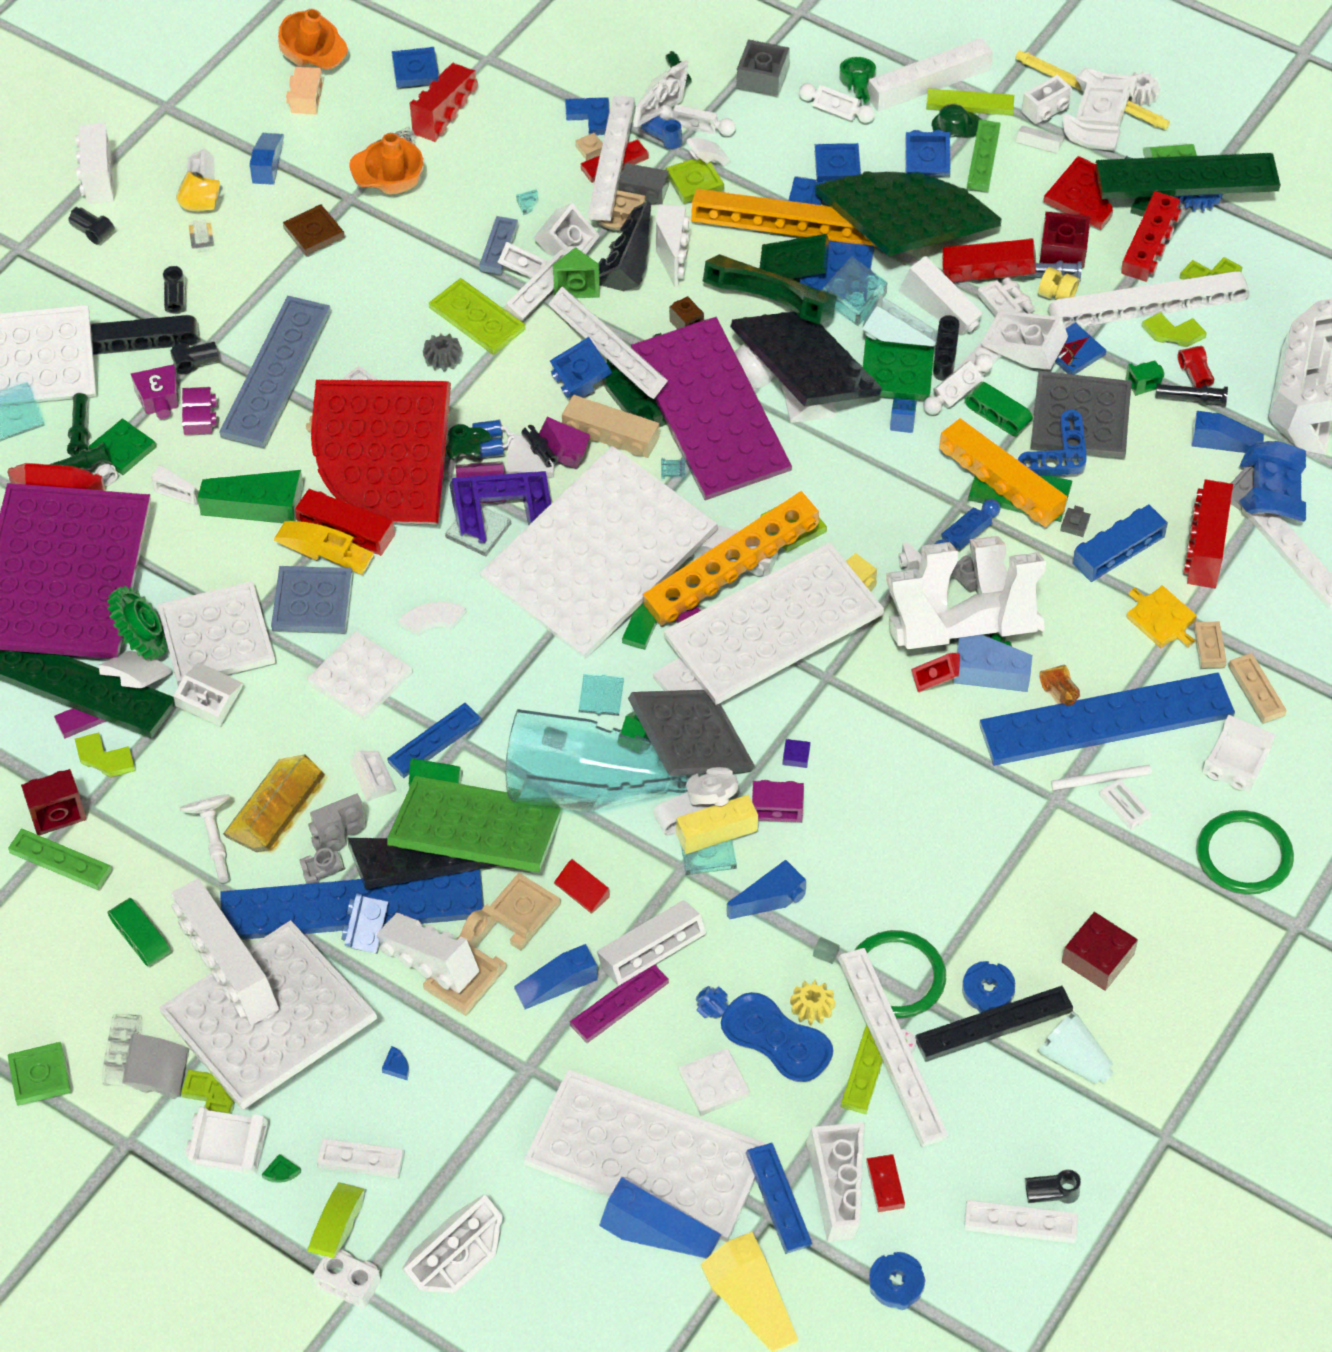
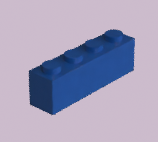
[1073,504,1168,583]

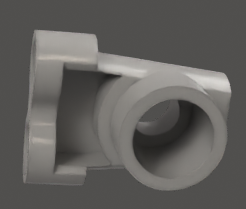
[950,555,977,591]
[299,848,344,884]

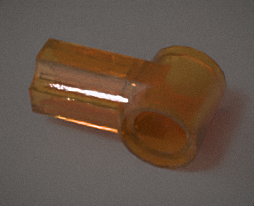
[1039,664,1080,706]

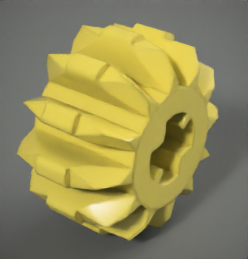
[790,979,835,1026]

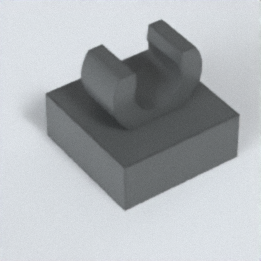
[1060,505,1091,537]

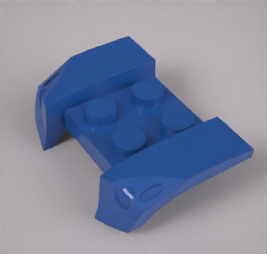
[1239,441,1306,522]

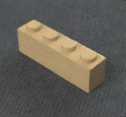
[562,395,660,458]

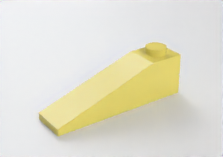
[701,1232,798,1352]

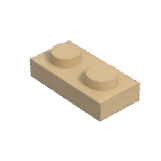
[1194,621,1227,668]

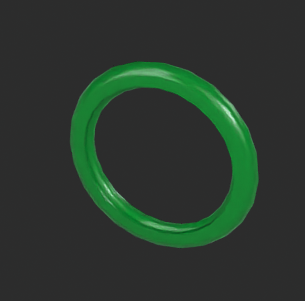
[1196,810,1294,895]
[847,930,946,1019]

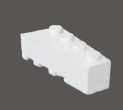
[376,913,479,993]
[806,1122,865,1242]

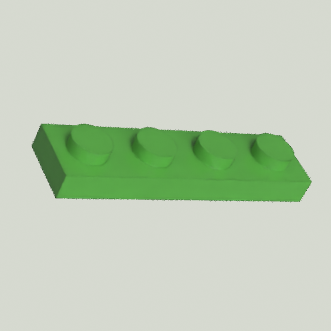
[967,119,1001,192]
[8,828,112,891]

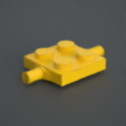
[1126,585,1197,648]

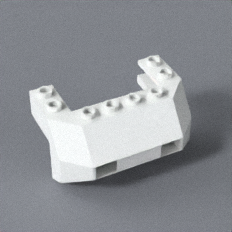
[1269,298,1332,455]

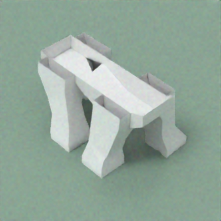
[886,536,1046,649]

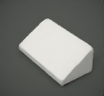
[1016,125,1065,154]
[187,148,215,180]
[498,242,548,278]
[350,751,396,801]

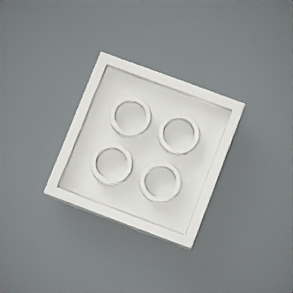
[307,631,413,722]

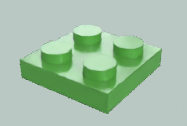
[7,1041,71,1106]

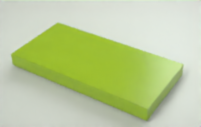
[428,278,526,355]

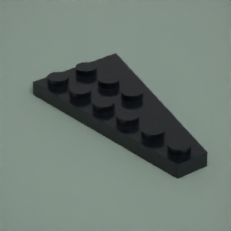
[348,838,500,889]

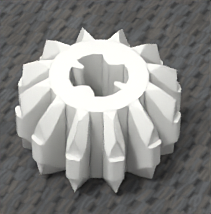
[1128,71,1161,107]

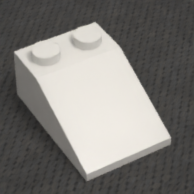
[981,310,1068,370]

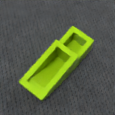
[307,1182,364,1259]

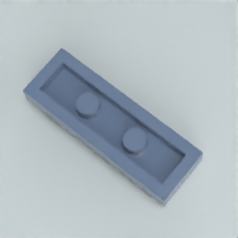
[479,216,518,275]

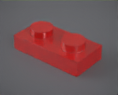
[866,1154,905,1213]

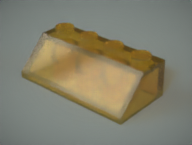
[223,754,325,853]

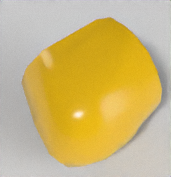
[176,171,220,211]

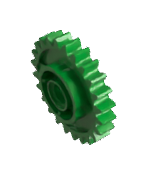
[107,586,168,661]

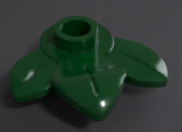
[446,424,492,460]

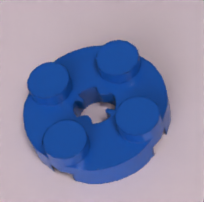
[962,961,1015,1013]
[869,1252,926,1310]

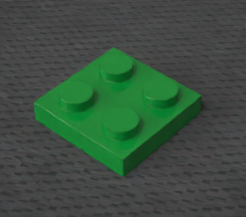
[88,418,157,476]

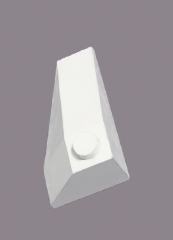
[633,60,689,127]

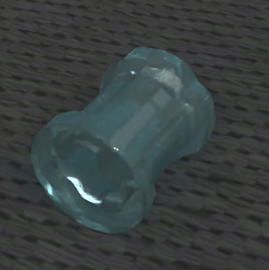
[661,457,685,479]

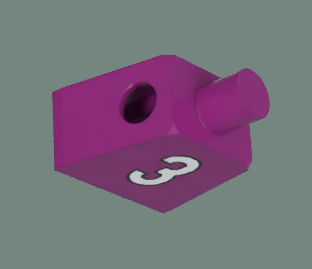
[130,364,178,419]

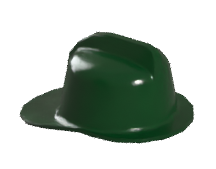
[931,104,982,138]

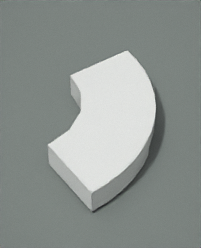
[398,602,466,636]

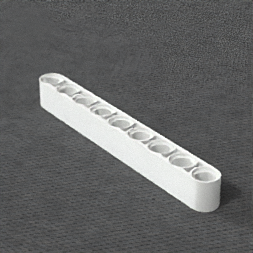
[1048,272,1250,328]

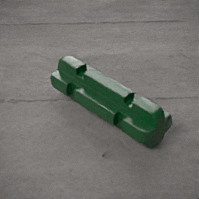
[665,51,692,86]

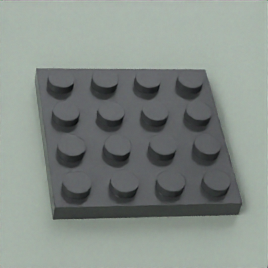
[1030,371,1132,459]
[628,690,755,776]

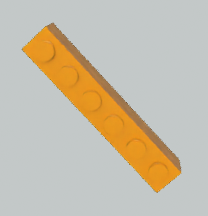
[939,418,1067,527]

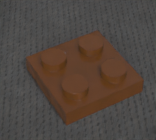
[283,204,345,256]

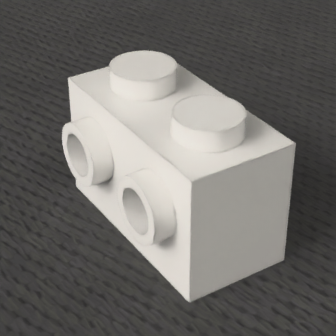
[1022,75,1072,125]

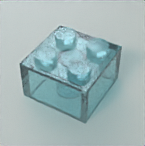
[823,256,888,326]

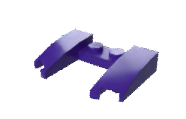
[449,471,551,544]

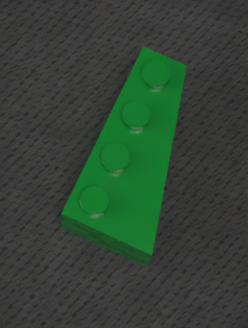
[197,470,304,524]

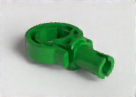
[839,57,876,104]

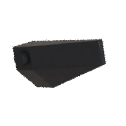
[599,201,651,291]

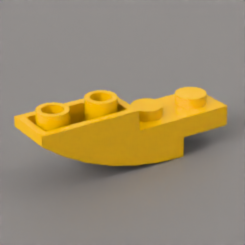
[274,521,374,575]

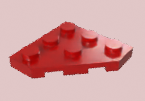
[1043,156,1113,230]

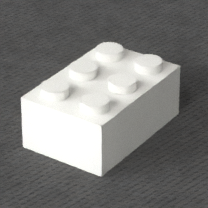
[75,123,114,205]

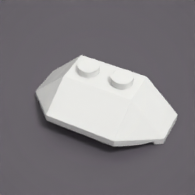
[402,1194,502,1293]

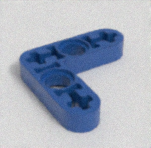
[1018,410,1087,476]

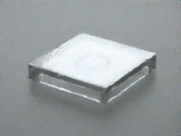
[445,504,511,557]

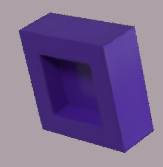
[782,739,811,768]

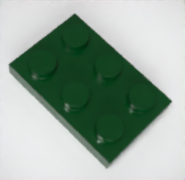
[759,234,829,279]

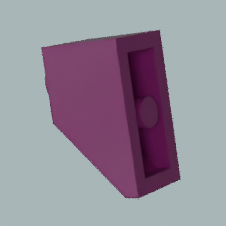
[539,417,590,469]

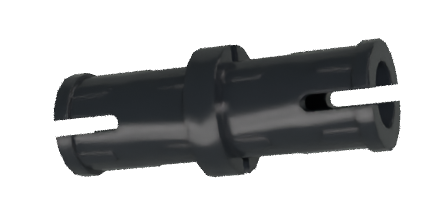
[521,425,558,467]

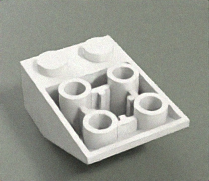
[656,204,689,288]

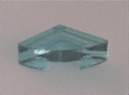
[516,189,538,216]

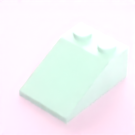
[862,295,938,346]

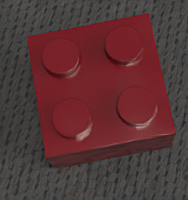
[1039,211,1091,268]
[21,769,87,836]
[1061,911,1138,991]

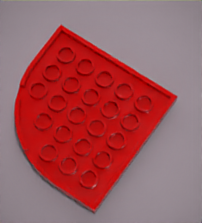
[311,379,451,524]

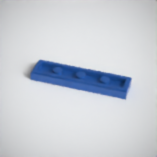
[387,703,481,778]
[746,1142,813,1254]

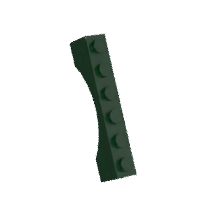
[702,254,837,324]

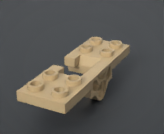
[423,872,561,1016]

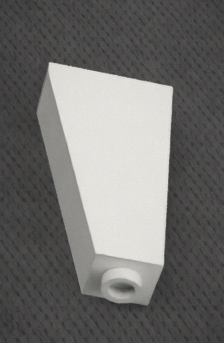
[898,256,983,337]

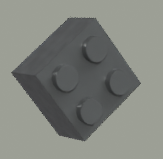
[736,39,790,96]

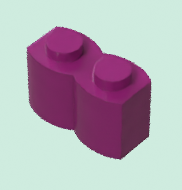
[182,387,217,435]

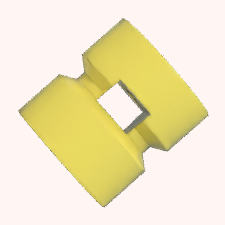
[1038,267,1079,300]

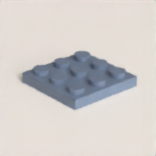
[271,566,353,633]

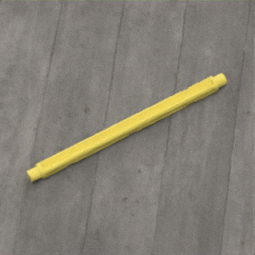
[1015,50,1170,130]

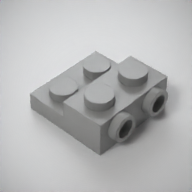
[308,793,366,852]

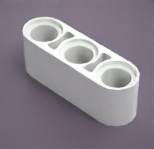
[652,792,714,835]

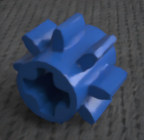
[695,986,728,1019]

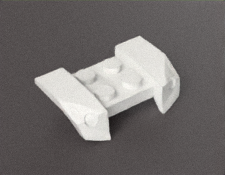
[1063,68,1138,151]

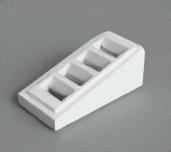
[151,465,198,505]

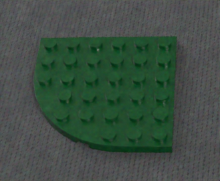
[815,171,1002,256]

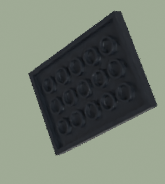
[730,311,882,407]

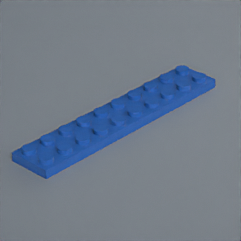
[979,672,1235,766]
[220,869,483,940]

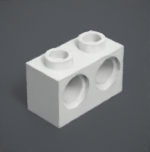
[313,1249,381,1310]

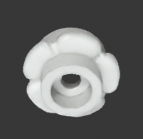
[95,464,118,486]

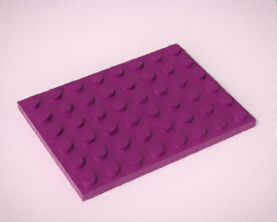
[0,483,151,659]

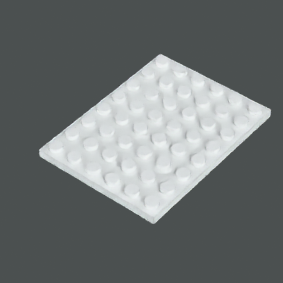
[480,446,718,659]

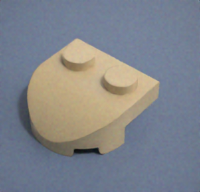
[597,190,646,231]

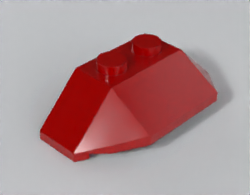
[7,463,106,491]

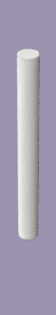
[1051,764,1152,791]

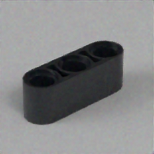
[933,315,960,381]

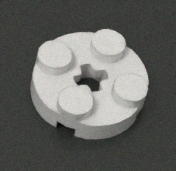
[686,767,739,806]

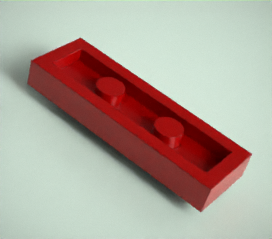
[580,139,649,183]

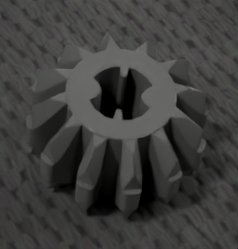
[423,332,462,371]

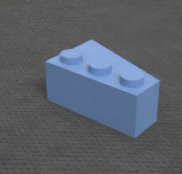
[954,635,1033,692]

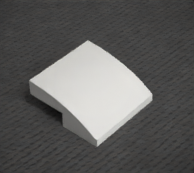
[99,651,171,688]

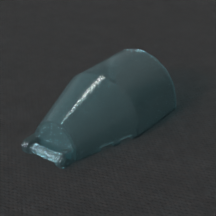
[505,709,688,812]

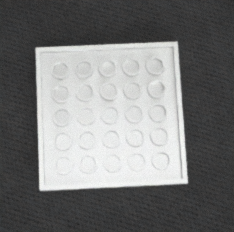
[158,920,377,1110]

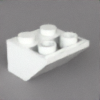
[173,662,243,727]

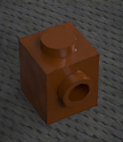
[669,296,704,329]

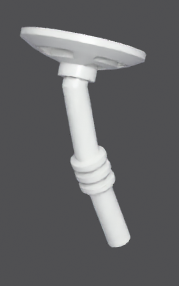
[179,794,230,883]

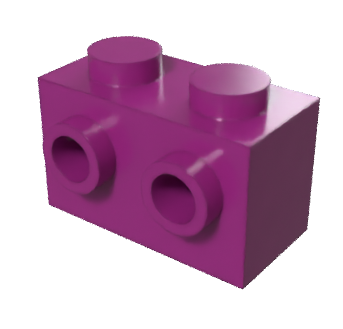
[752,780,804,823]

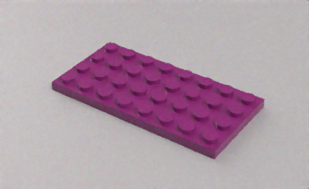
[631,316,792,500]

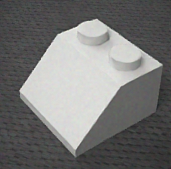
[533,203,600,257]

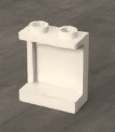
[1202,715,1276,793]
[185,1106,268,1175]

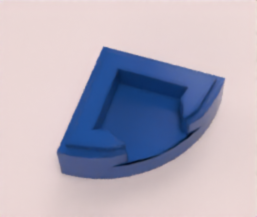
[382,1046,409,1080]

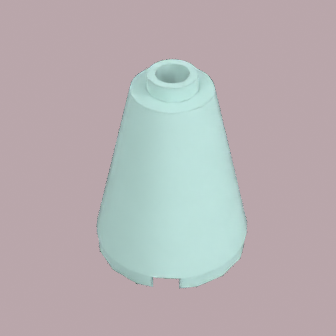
[1038,1011,1113,1084]

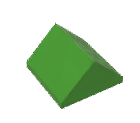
[553,247,600,298]

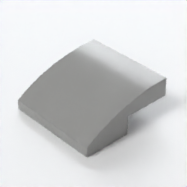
[122,1033,188,1099]

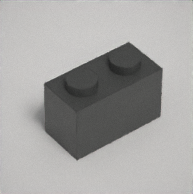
[619,163,669,205]

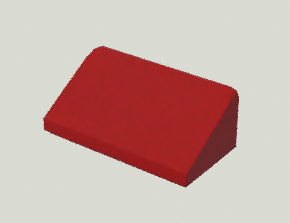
[911,653,960,692]
[554,859,610,914]

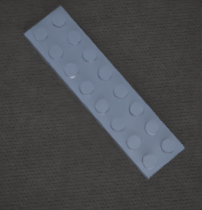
[219,295,331,448]

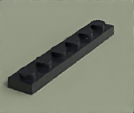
[915,985,1073,1062]

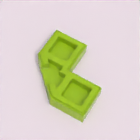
[1179,257,1243,280]
[1142,312,1207,347]
[74,733,135,777]
[181,1069,234,1114]

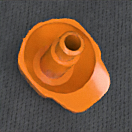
[278,9,348,69]
[349,133,424,195]

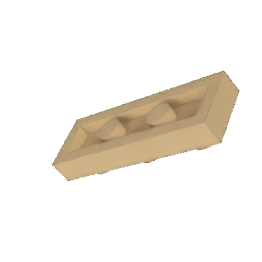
[1229,653,1287,723]

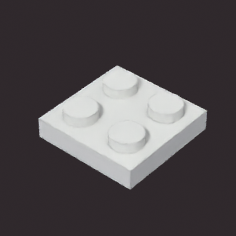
[678,1048,750,1116]

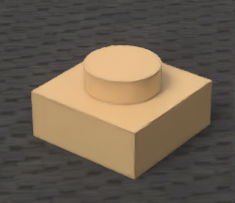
[575,133,603,160]

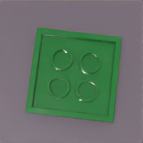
[862,336,935,401]

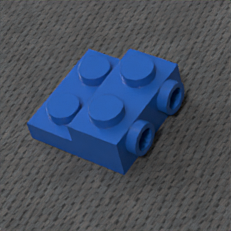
[905,130,950,176]
[550,337,612,399]

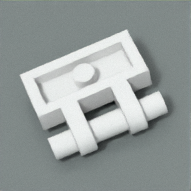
[977,277,1035,316]

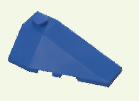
[599,1177,722,1259]

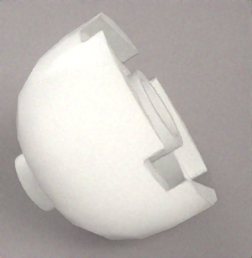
[735,343,774,388]

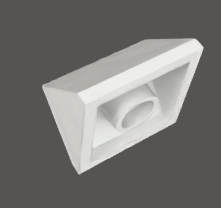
[782,384,837,423]

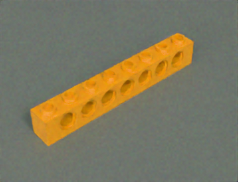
[643,490,819,626]

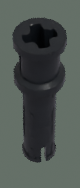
[1156,383,1228,407]

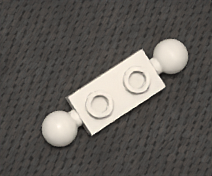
[799,83,875,123]
[658,104,735,136]
[923,354,993,415]

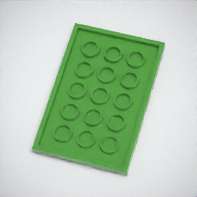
[388,776,563,873]

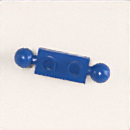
[934,499,1001,550]

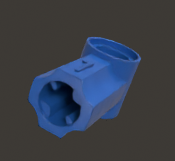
[641,116,683,149]

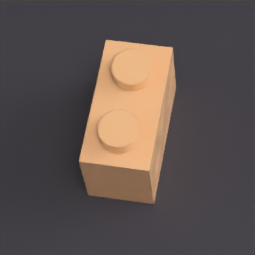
[286,67,323,115]

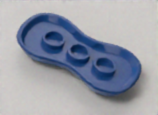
[720,992,833,1082]

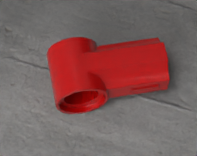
[1178,345,1215,388]

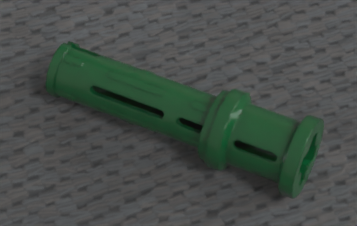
[67,393,89,456]
[49,442,111,470]

